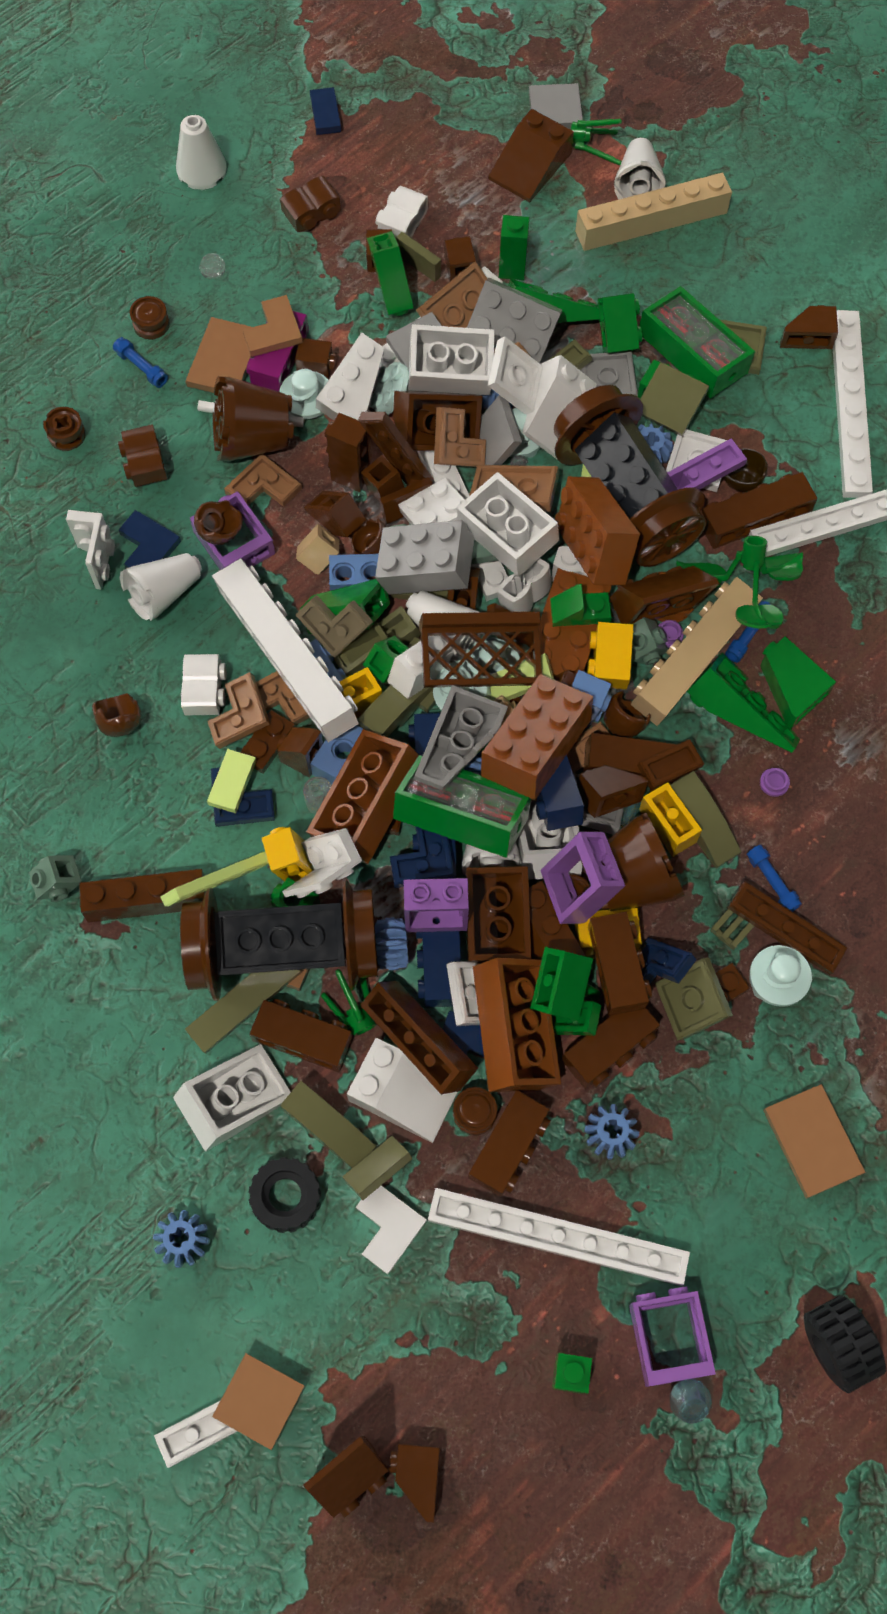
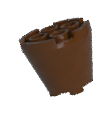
[212,376,294,461]
[581,813,685,911]

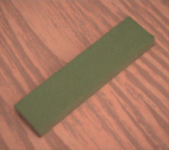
[185,970,301,1054]

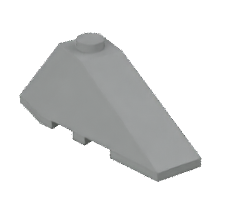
[414,685,508,790]

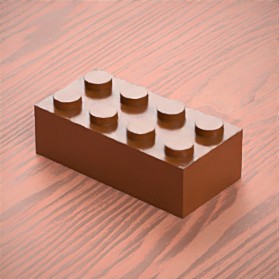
[555,476,640,585]
[529,568,612,676]
[481,674,593,800]
[306,729,419,864]
[473,958,561,1092]

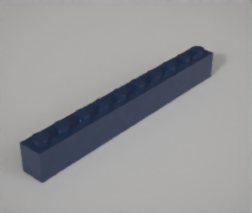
[408,713,461,1008]

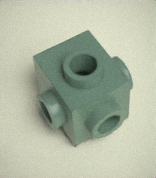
[631,617,668,665]
[29,855,82,902]

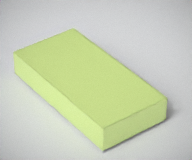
[207,749,256,813]

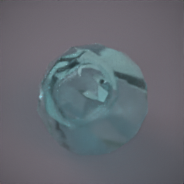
[669,1379,712,1424]

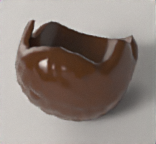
[194,500,243,545]
[603,691,651,738]
[92,693,142,737]

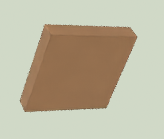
[212,1353,305,1450]

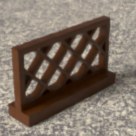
[419,611,542,688]

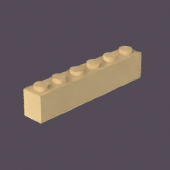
[575,172,732,251]
[630,577,763,726]

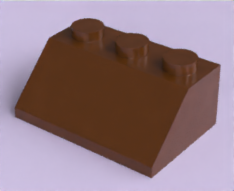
[393,391,482,451]
[610,566,719,624]
[465,866,531,964]
[529,881,586,960]

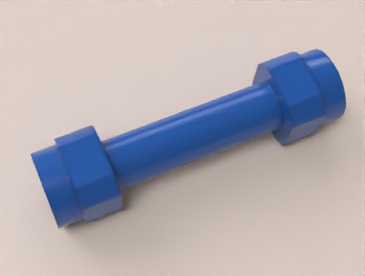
[113,337,168,388]
[725,601,770,663]
[746,845,802,912]

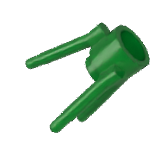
[570,119,622,165]
[321,969,376,1036]

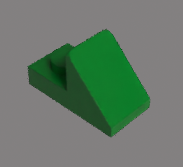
[550,584,611,627]

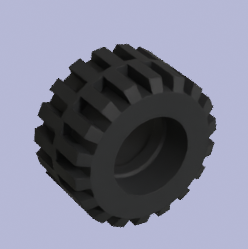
[804,1295,886,1394]

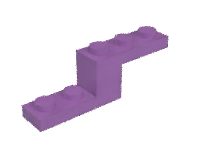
[667,438,747,489]

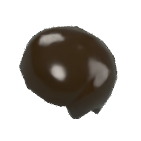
[724,448,768,492]

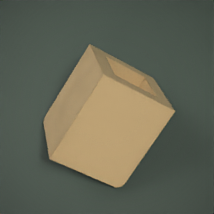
[296,524,340,574]

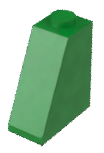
[498,215,530,280]
[367,231,414,316]
[300,579,390,634]
[760,636,836,729]

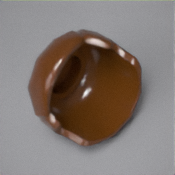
[351,518,387,554]

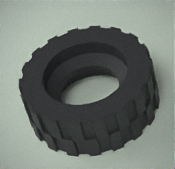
[248,1157,322,1233]

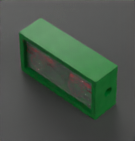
[639,286,755,399]
[393,755,531,858]

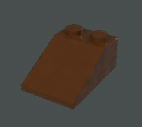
[488,109,574,203]
[303,1436,389,1518]

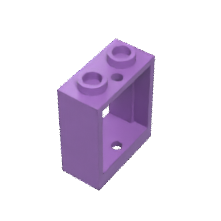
[190,491,275,570]
[540,832,625,924]
[404,878,469,932]
[629,1286,716,1387]

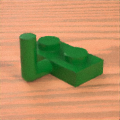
[552,984,601,1036]

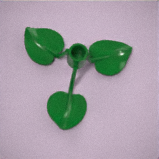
[676,536,803,629]

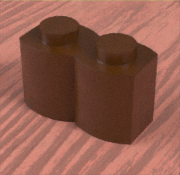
[280,176,341,232]
[118,424,167,487]

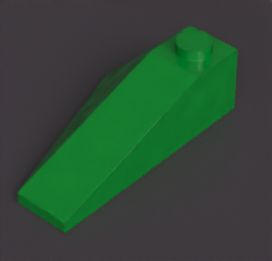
[508,279,599,323]
[687,653,800,753]

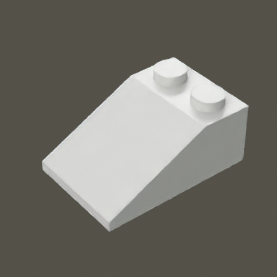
[522,355,597,460]
[516,800,582,880]
[347,1038,458,1143]
[173,1044,291,1152]

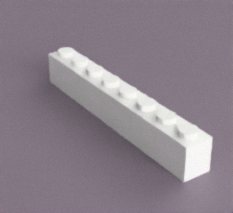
[212,558,359,743]

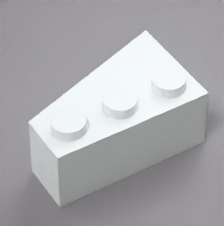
[316,333,384,420]

